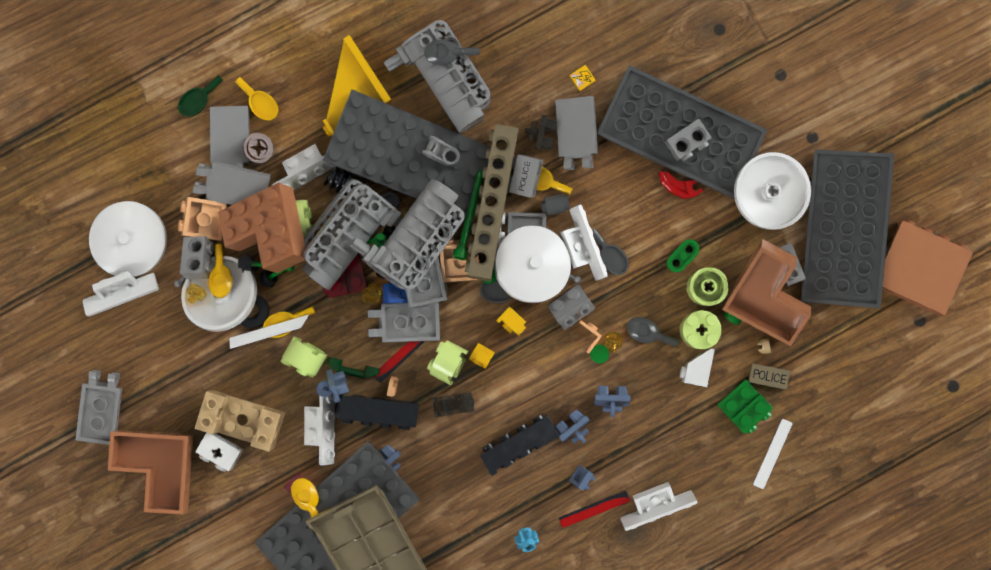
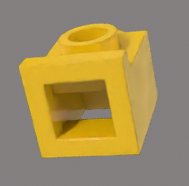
[496,306,526,336]
[469,343,495,368]

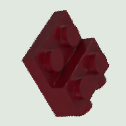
[323,253,368,298]

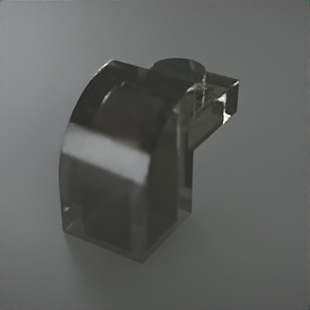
[432,392,474,417]

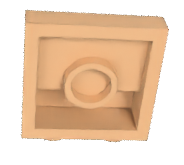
[178,197,226,241]
[440,236,479,282]

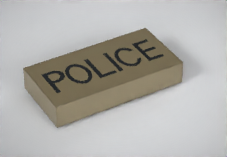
[748,363,790,390]

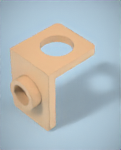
[578,320,602,354]

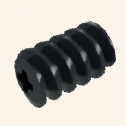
[324,167,366,200]

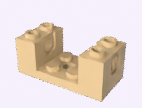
[194,390,286,452]

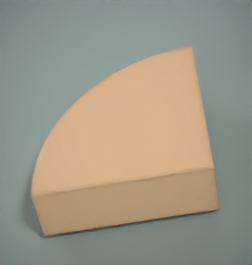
[387,376,399,397]

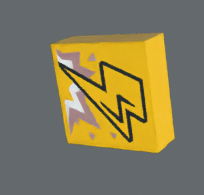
[569,65,596,92]

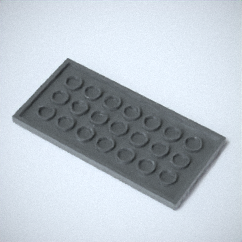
[597,65,767,199]
[323,89,491,219]
[801,150,894,309]
[255,441,420,570]

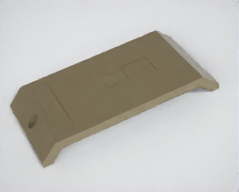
[306,485,427,570]

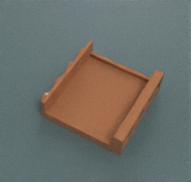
[882,219,973,316]

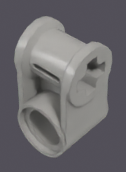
[421,135,460,167]

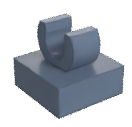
[569,465,595,491]

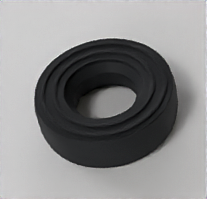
[240,294,269,328]

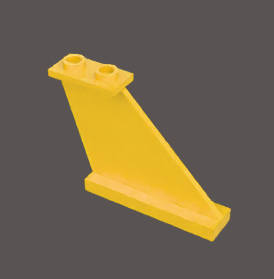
[323,35,392,137]

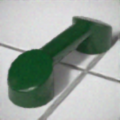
[327,357,380,379]

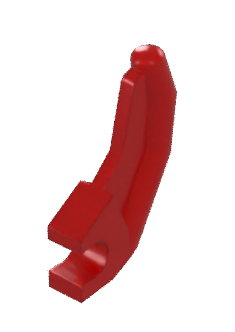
[658,171,703,199]

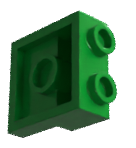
[716,379,773,434]

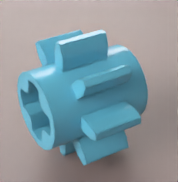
[514,528,539,552]

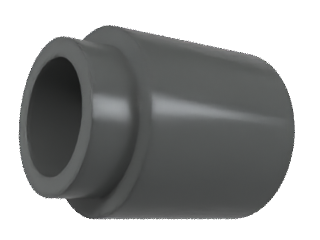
[541,194,570,216]

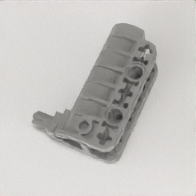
[383,20,490,134]
[302,179,403,290]
[350,179,464,289]

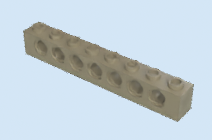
[465,124,518,282]

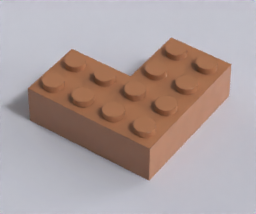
[218,182,306,273]
[722,239,811,346]
[108,430,194,515]

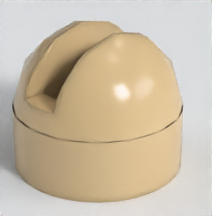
[756,338,771,354]

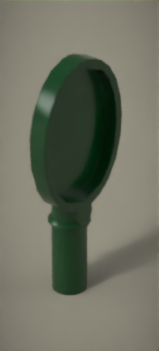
[178,75,223,117]

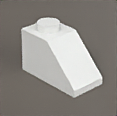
[680,348,715,387]

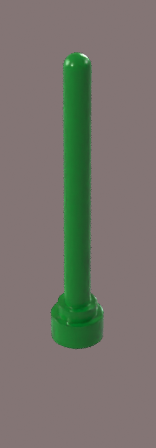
[452,170,483,261]

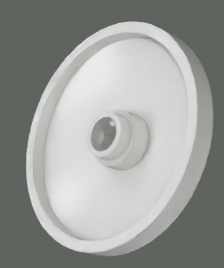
[734,152,811,230]
[89,201,167,277]
[494,226,571,303]
[181,256,257,332]

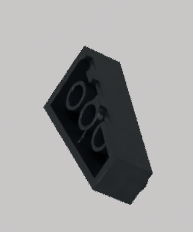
[335,394,419,430]
[480,414,559,476]

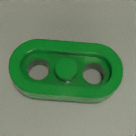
[666,239,699,273]

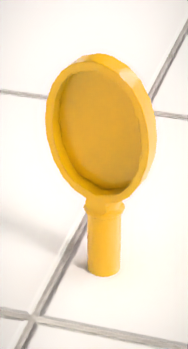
[235,77,279,121]
[537,166,573,195]
[208,244,233,298]
[263,306,316,338]
[291,478,319,517]

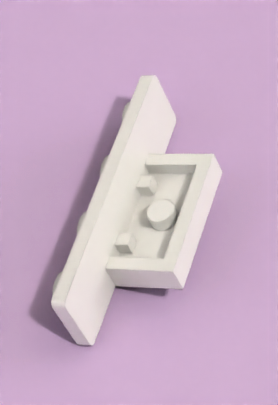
[272,144,336,190]
[560,205,608,281]
[83,271,159,317]
[304,393,335,465]
[620,482,697,531]

